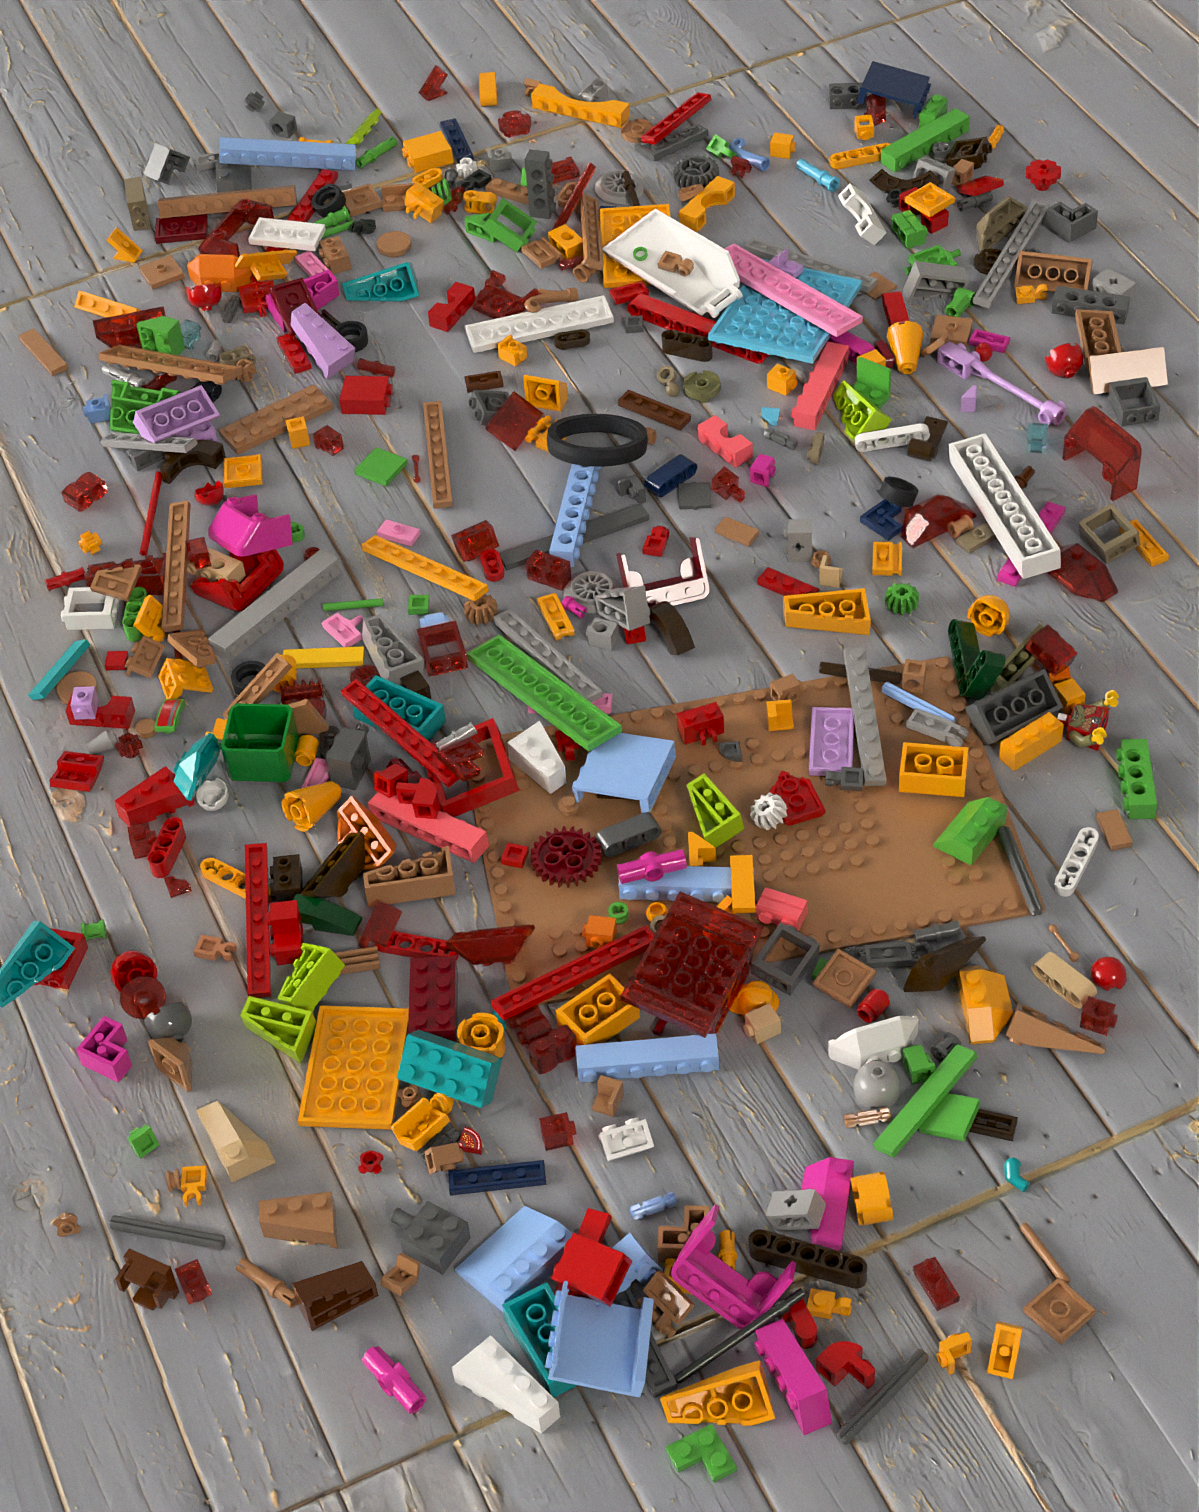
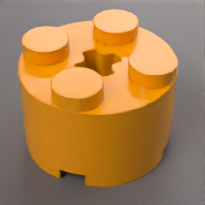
[457,1013,506,1058]
[850,1171,894,1226]

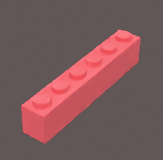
[791,342,849,430]
[368,792,489,863]

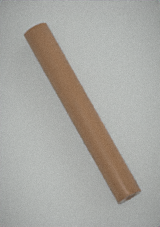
[1019,1223,1071,1284]

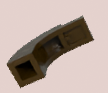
[160,440,226,484]
[649,601,695,656]

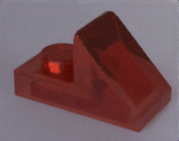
[418,65,448,101]

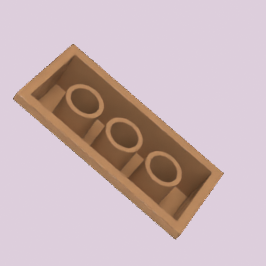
[1014,251,1093,292]

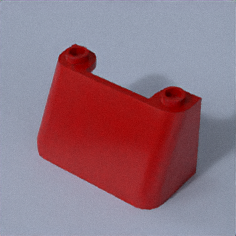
[190,549,284,612]

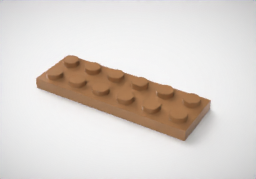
[218,384,334,455]

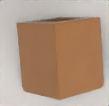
[592,1075,624,1117]

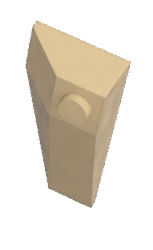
[196,1101,276,1183]

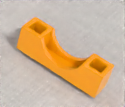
[678,176,735,233]

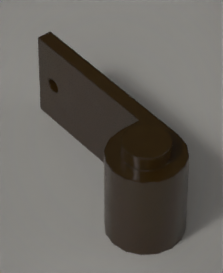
[907,416,948,462]

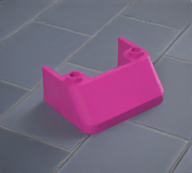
[208,494,293,556]
[671,1204,796,1329]

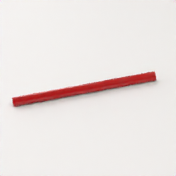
[140,472,162,556]

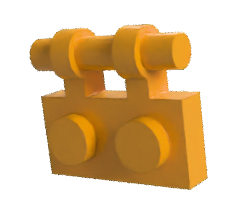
[525,415,568,453]
[133,595,165,643]

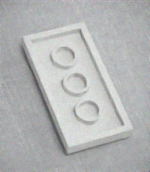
[248,217,326,251]

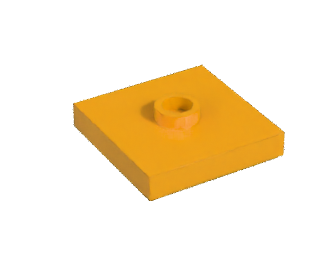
[905,182,955,217]
[224,454,263,489]

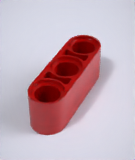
[882,291,909,327]
[148,817,186,878]

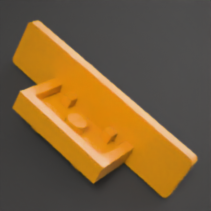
[235,250,297,281]

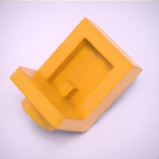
[936,1332,972,1375]

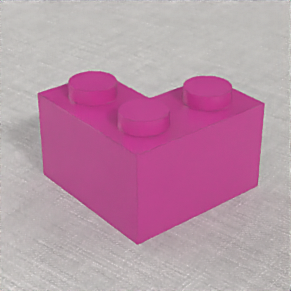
[76,1016,132,1083]

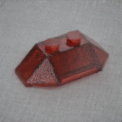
[92,306,166,349]
[901,494,977,549]
[1046,543,1118,602]
[446,925,535,966]

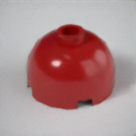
[186,283,222,311]
[1045,343,1083,378]
[110,950,158,997]

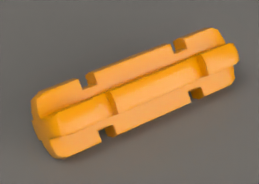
[988,124,1004,150]

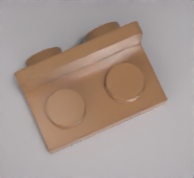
[381,183,415,212]
[124,636,166,679]

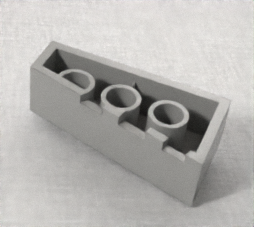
[362,614,424,686]

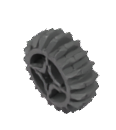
[673,154,719,188]

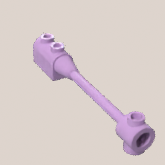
[937,341,1067,426]

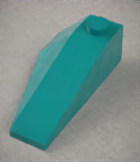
[342,262,419,302]
[0,921,75,1008]

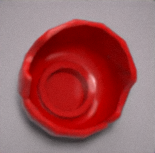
[195,481,224,506]
[1090,956,1127,991]

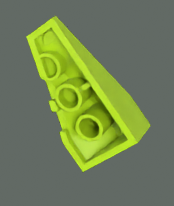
[833,380,892,442]

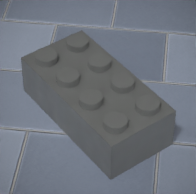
[965,669,1063,745]

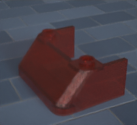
[198,199,274,257]
[1062,406,1142,501]

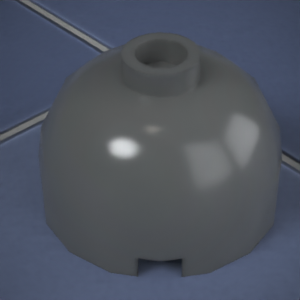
[144,1002,192,1042]

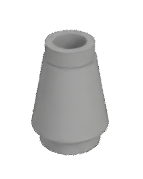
[86,730,119,754]

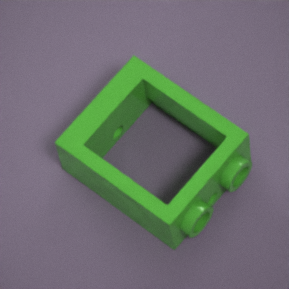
[482,198,537,252]

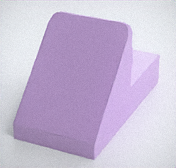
[768,248,803,278]

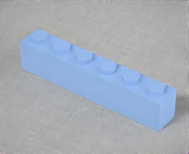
[618,866,754,903]
[576,1033,719,1082]

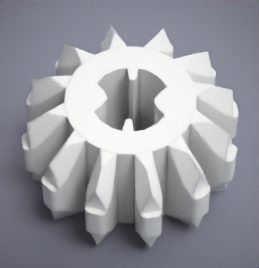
[750,792,788,831]

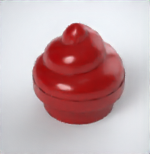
[974,342,993,362]

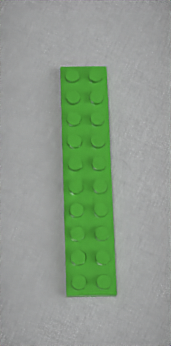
[467,635,622,752]

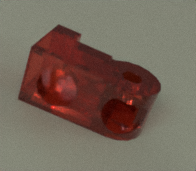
[864,94,886,126]

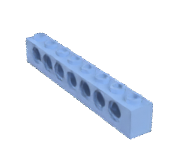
[549,464,601,567]

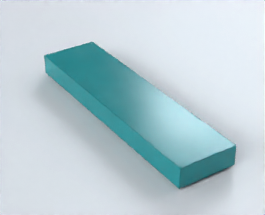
[28,639,90,700]

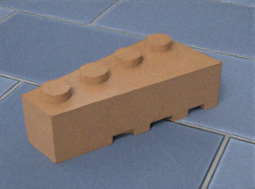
[363,846,456,907]

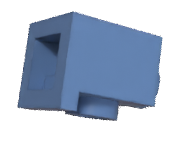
[83,394,111,424]

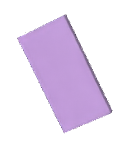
[809,707,854,776]

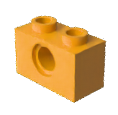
[548,224,584,263]

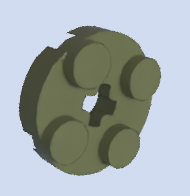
[684,370,721,403]

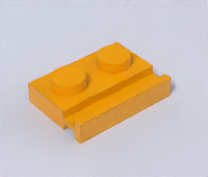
[872,542,902,576]

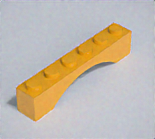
[531,83,630,128]

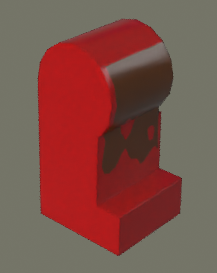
[778,1299,817,1349]

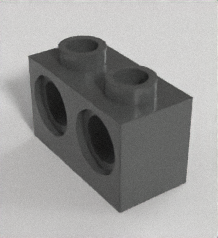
[829,82,863,109]

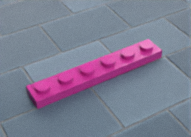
[997,501,1066,587]

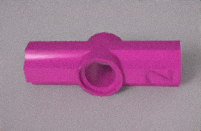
[617,849,687,884]
[362,1346,427,1414]

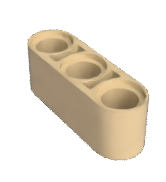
[1031,952,1097,1009]

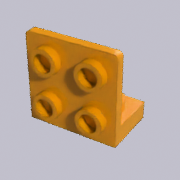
[158,658,214,699]

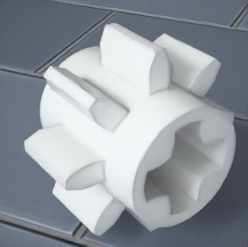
[456,158,477,179]

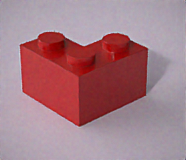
[266,900,304,966]

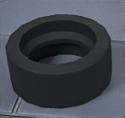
[312,184,346,217]
[335,321,368,352]
[879,476,919,507]
[231,661,265,696]

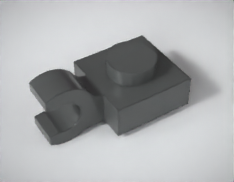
[825,767,863,791]

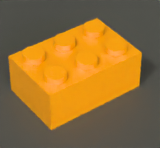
[899,742,968,797]
[555,973,640,1045]

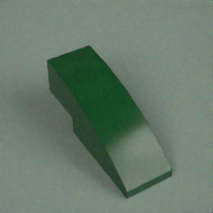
[293,894,362,936]

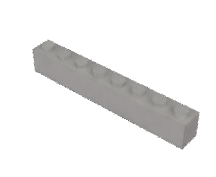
[208,548,341,663]

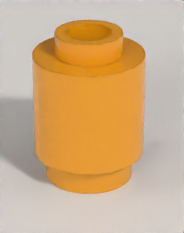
[295,735,319,766]

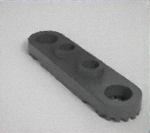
[843,941,934,968]

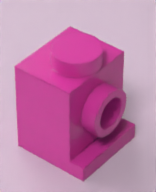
[750,454,776,487]

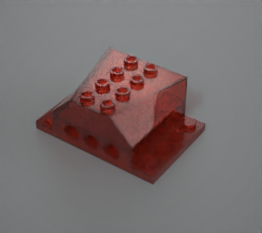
[620,891,764,1038]

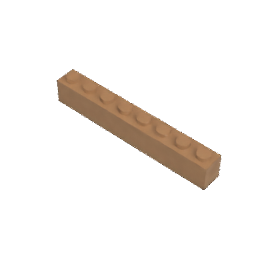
[158,185,297,218]

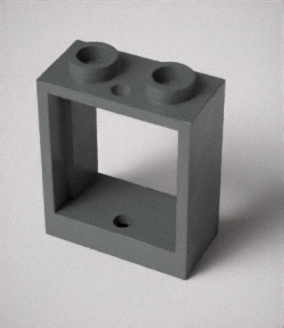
[1108,377,1160,426]
[751,922,820,996]

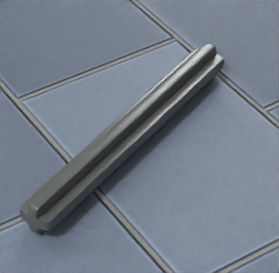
[998,826,1043,916]
[109,1215,226,1250]
[837,1349,929,1444]

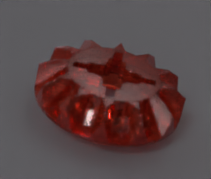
[350,665,381,686]

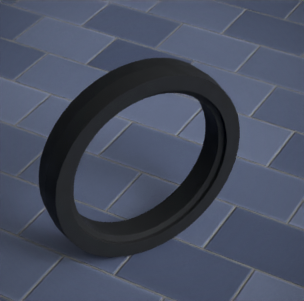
[547,414,648,467]

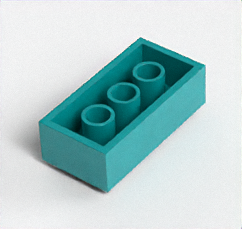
[352,675,446,741]
[397,1030,503,1108]
[502,1282,578,1398]

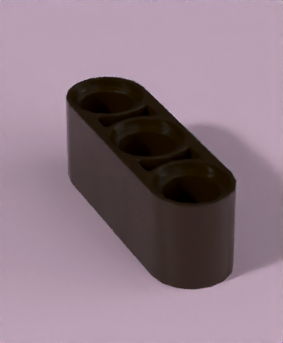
[661,330,713,362]

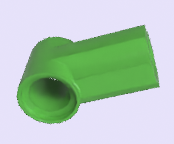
[945,287,976,317]

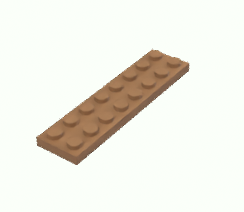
[99,345,243,385]

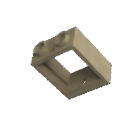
[124,176,151,231]
[1078,503,1141,564]

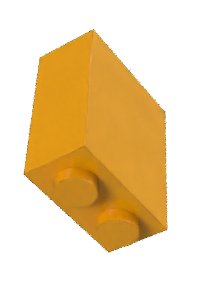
[402,131,453,173]

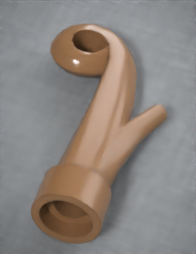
[524,287,578,313]

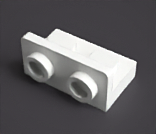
[598,1117,654,1162]

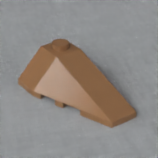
[1006,1002,1106,1054]

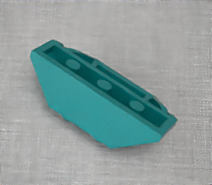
[173,733,221,801]

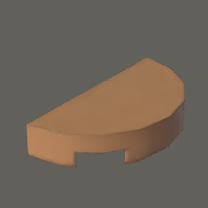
[678,184,704,201]

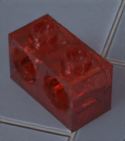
[526,549,572,591]

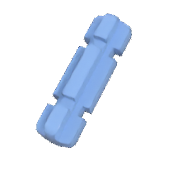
[630,1192,677,1220]

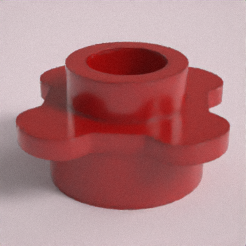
[358,1150,383,1174]

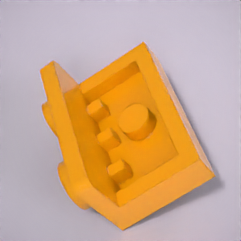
[391,1097,450,1152]

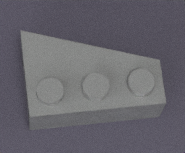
[903,261,970,303]
[595,586,650,631]

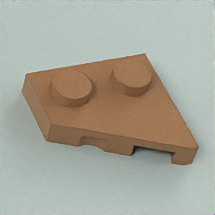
[90,564,142,602]

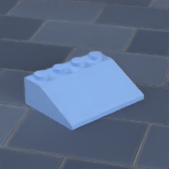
[455,1206,573,1312]

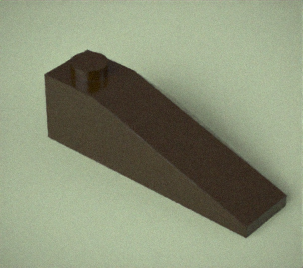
[903,936,986,992]

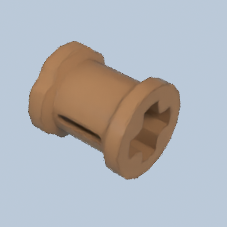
[947,515,974,539]

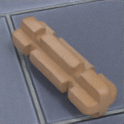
[844,1107,891,1128]

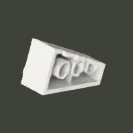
[452,1335,560,1433]

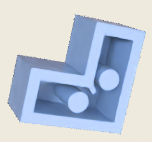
[612,1233,663,1294]

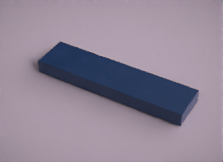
[440,118,474,163]
[448,1160,547,1196]

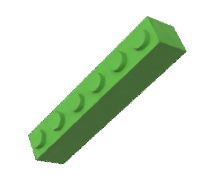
[881,108,970,172]

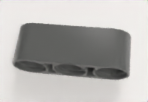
[596,812,662,857]

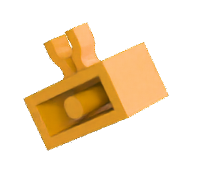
[404,182,444,223]

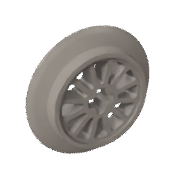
[595,170,644,204]
[563,571,621,613]

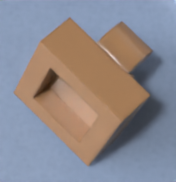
[524,78,542,97]

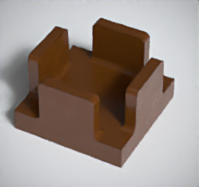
[115,1248,179,1311]

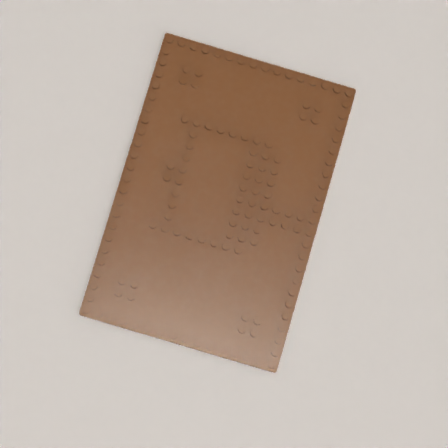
[462,656,1045,1007]

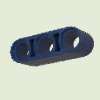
[644,454,698,497]

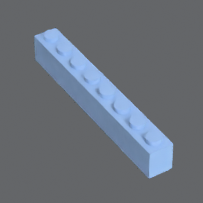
[219,137,356,170]

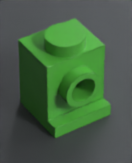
[903,1045,935,1085]

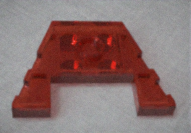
[473,270,542,319]

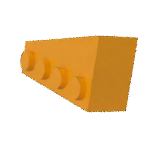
[783,588,871,635]

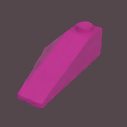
[802,1157,854,1251]

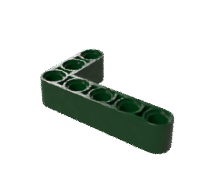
[948,619,1006,700]

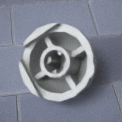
[854,1061,901,1109]

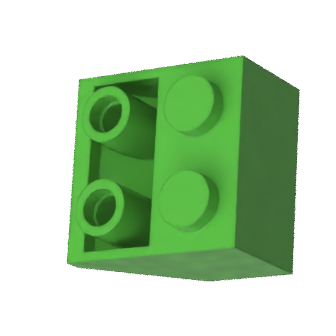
[137,316,185,355]

